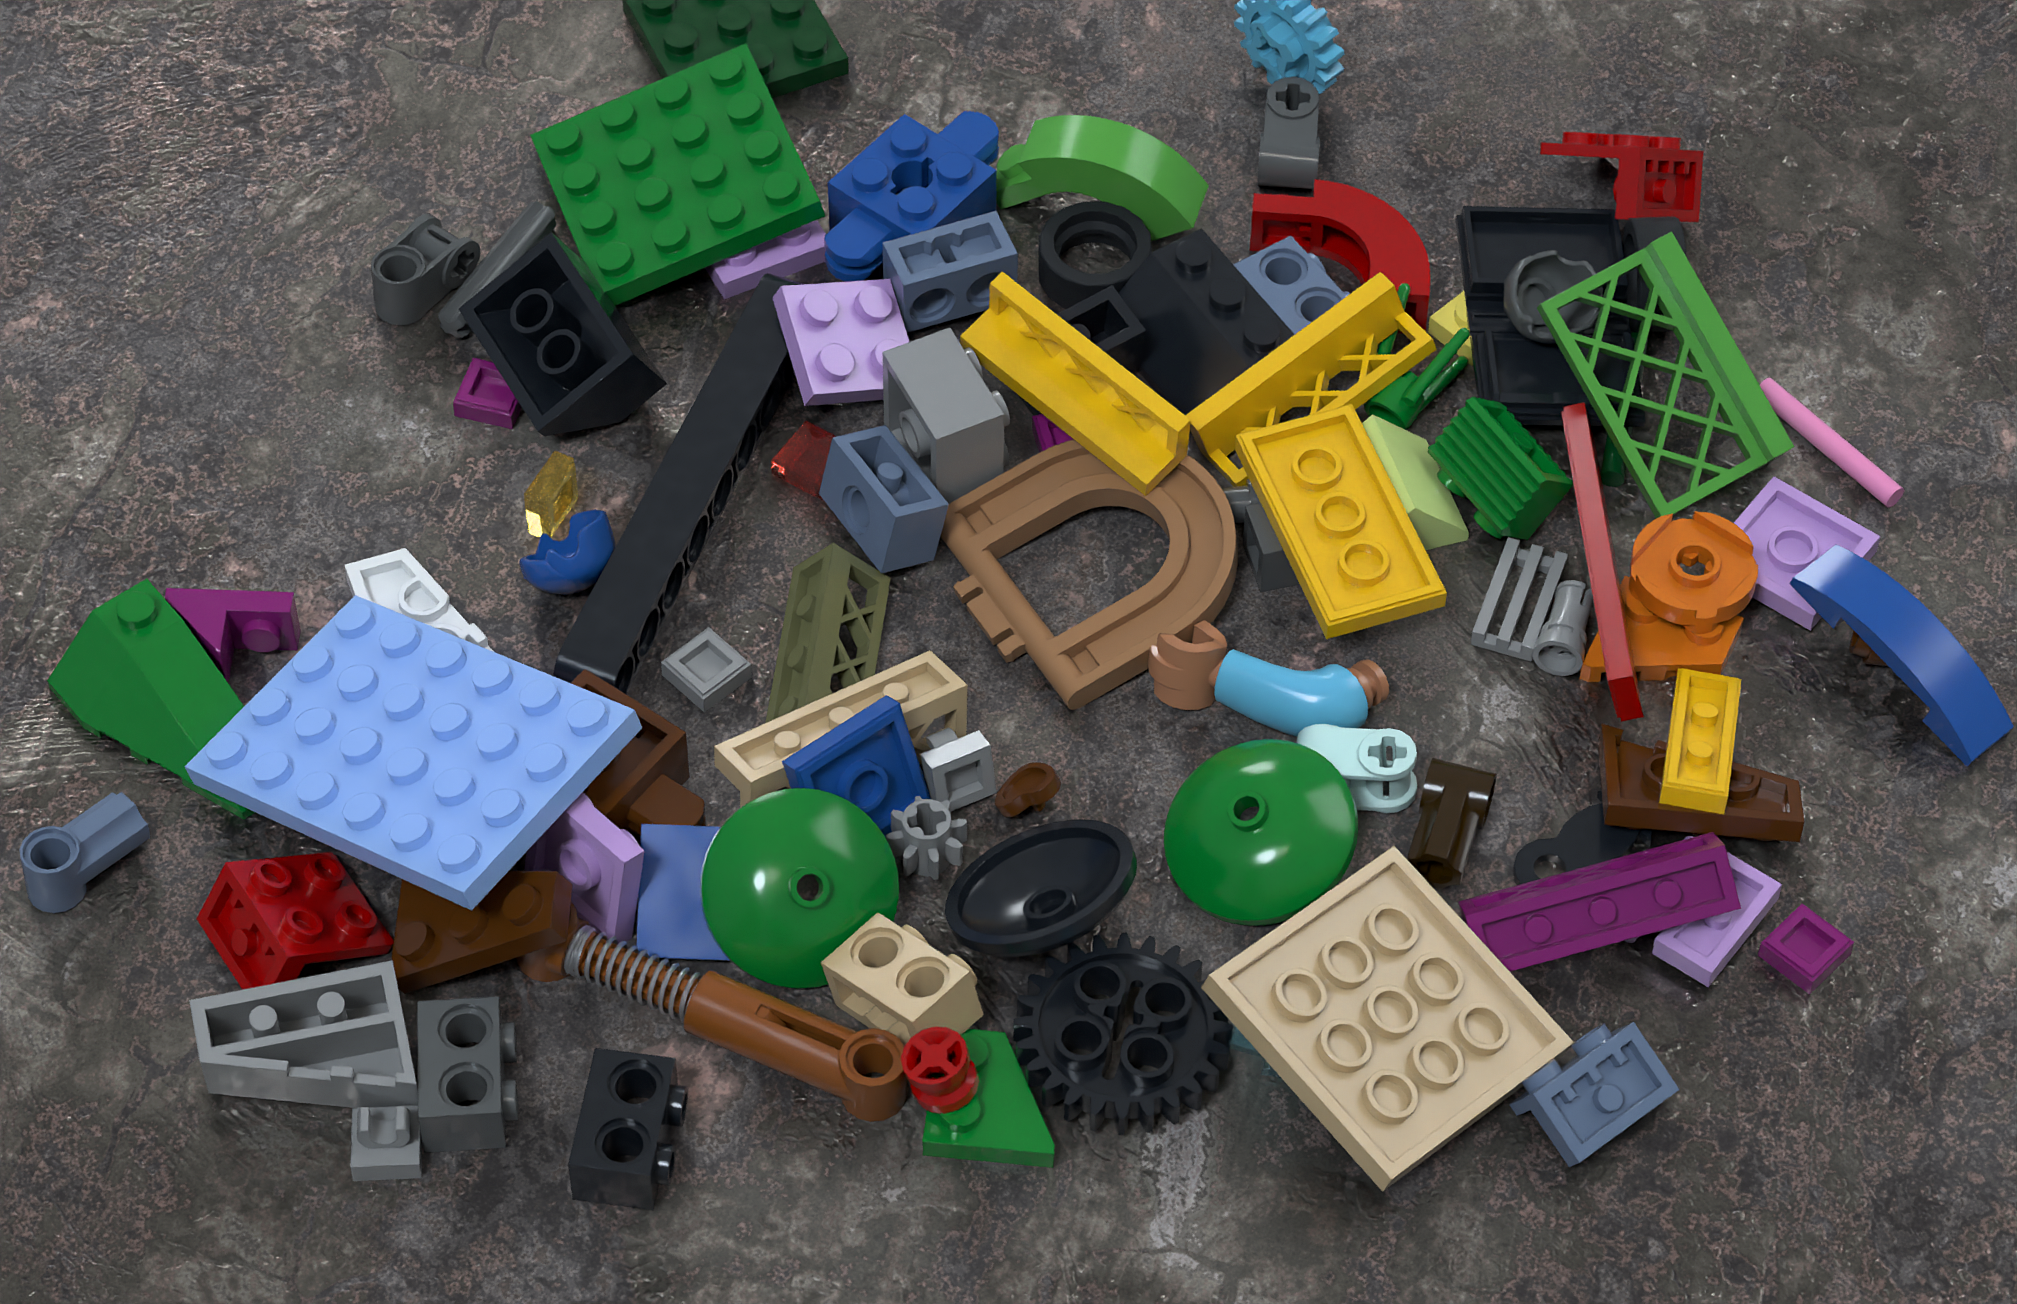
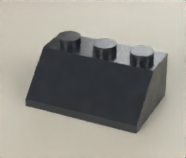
[1118,228,1294,436]
[459,232,667,437]

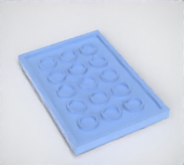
[185,595,642,910]

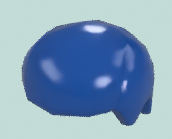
[520,509,615,595]

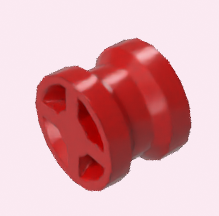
[900,1027,979,1114]

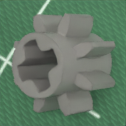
[886,796,967,880]

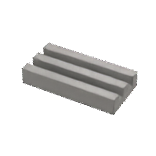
[1471,537,1568,662]

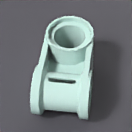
[1296,724,1417,813]

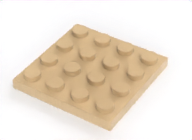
[1201,846,1574,1192]

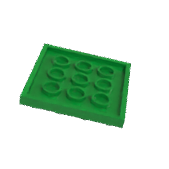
[530,43,826,306]

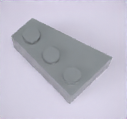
[189,960,418,1108]

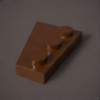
[1598,724,1804,842]

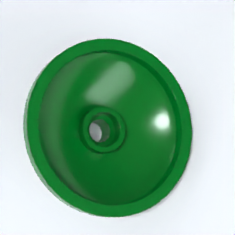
[1164,739,1358,926]
[700,788,899,988]

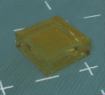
[524,450,579,537]

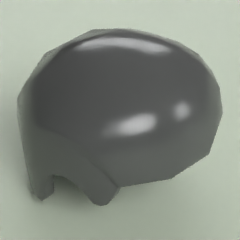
[1504,250,1603,344]

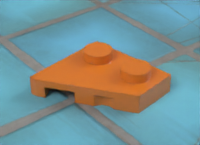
[1579,576,1744,682]

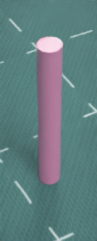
[1759,378,1904,508]

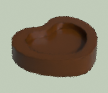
[995,762,1061,817]

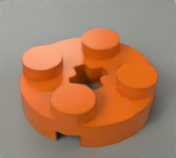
[1629,511,1758,634]

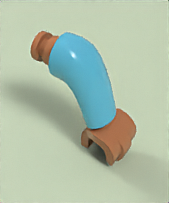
[1148,620,1389,737]

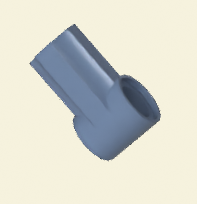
[20,792,150,913]

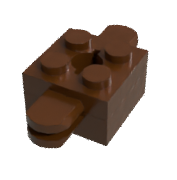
[571,669,706,836]

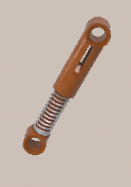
[516,901,908,1122]

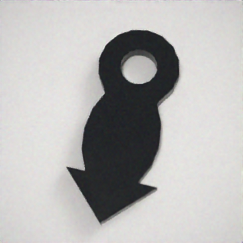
[1513,791,1652,885]

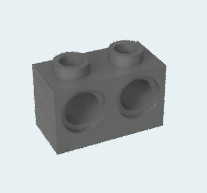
[417,996,518,1153]

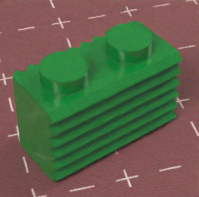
[1428,397,1574,540]

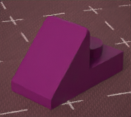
[165,588,301,684]

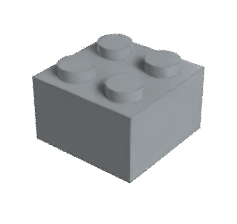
[882,327,1010,504]

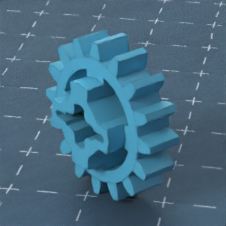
[1234,0,1345,94]

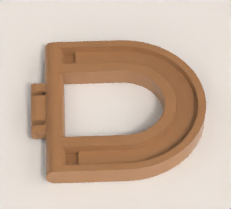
[940,440,1238,710]

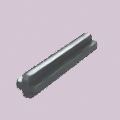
[438,201,556,339]

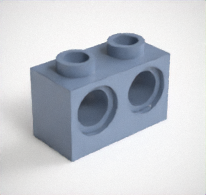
[883,211,1018,332]
[1233,236,1351,335]

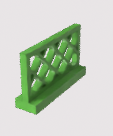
[1537,231,1794,518]

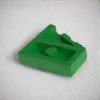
[923,1029,1055,1168]

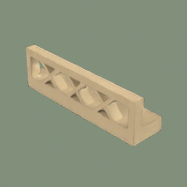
[714,650,968,808]

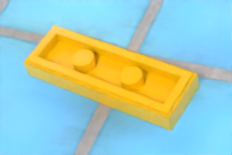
[1659,668,1742,815]

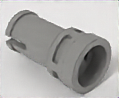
[1532,580,1594,676]

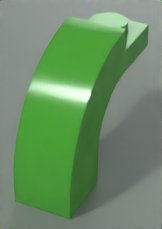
[996,115,1209,241]

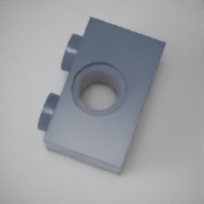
[819,425,949,573]

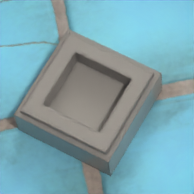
[661,627,752,713]

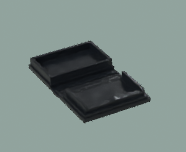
[1455,206,1646,427]

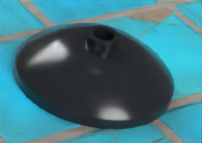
[945,819,1137,957]

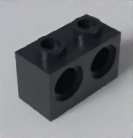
[568,1048,688,1210]

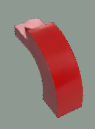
[1250,179,1430,334]

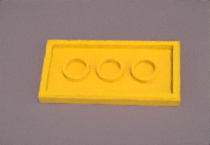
[1234,404,1447,639]

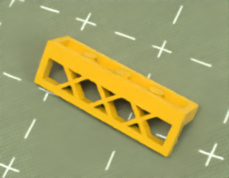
[960,271,1191,496]
[1185,272,1437,487]

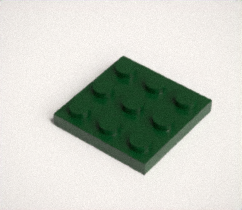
[622,0,849,98]

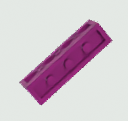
[1458,832,1741,972]

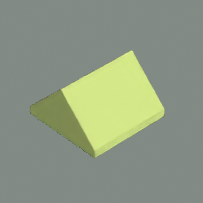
[1362,414,1469,550]

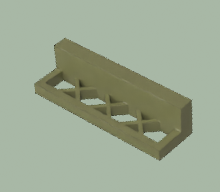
[765,542,891,723]

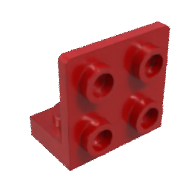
[1540,132,1704,222]
[196,852,394,990]

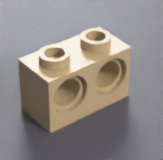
[821,912,984,1046]

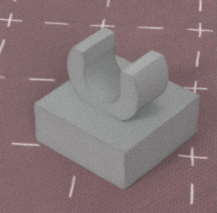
[921,728,997,812]
[350,1105,423,1181]

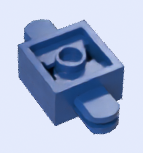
[824,111,999,282]

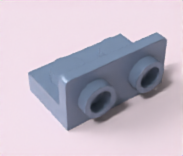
[1509,1022,1680,1167]

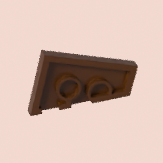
[391,871,573,994]

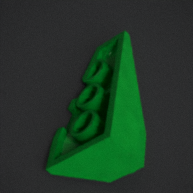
[47,578,256,820]

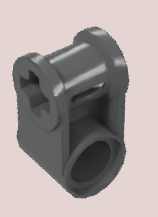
[1257,77,1320,189]
[371,213,481,325]

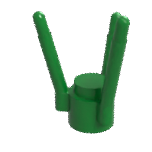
[1364,283,1470,430]

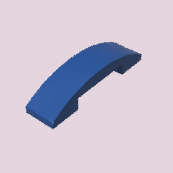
[1789,544,2014,767]

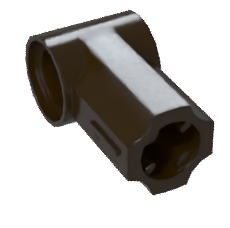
[1407,758,1497,890]

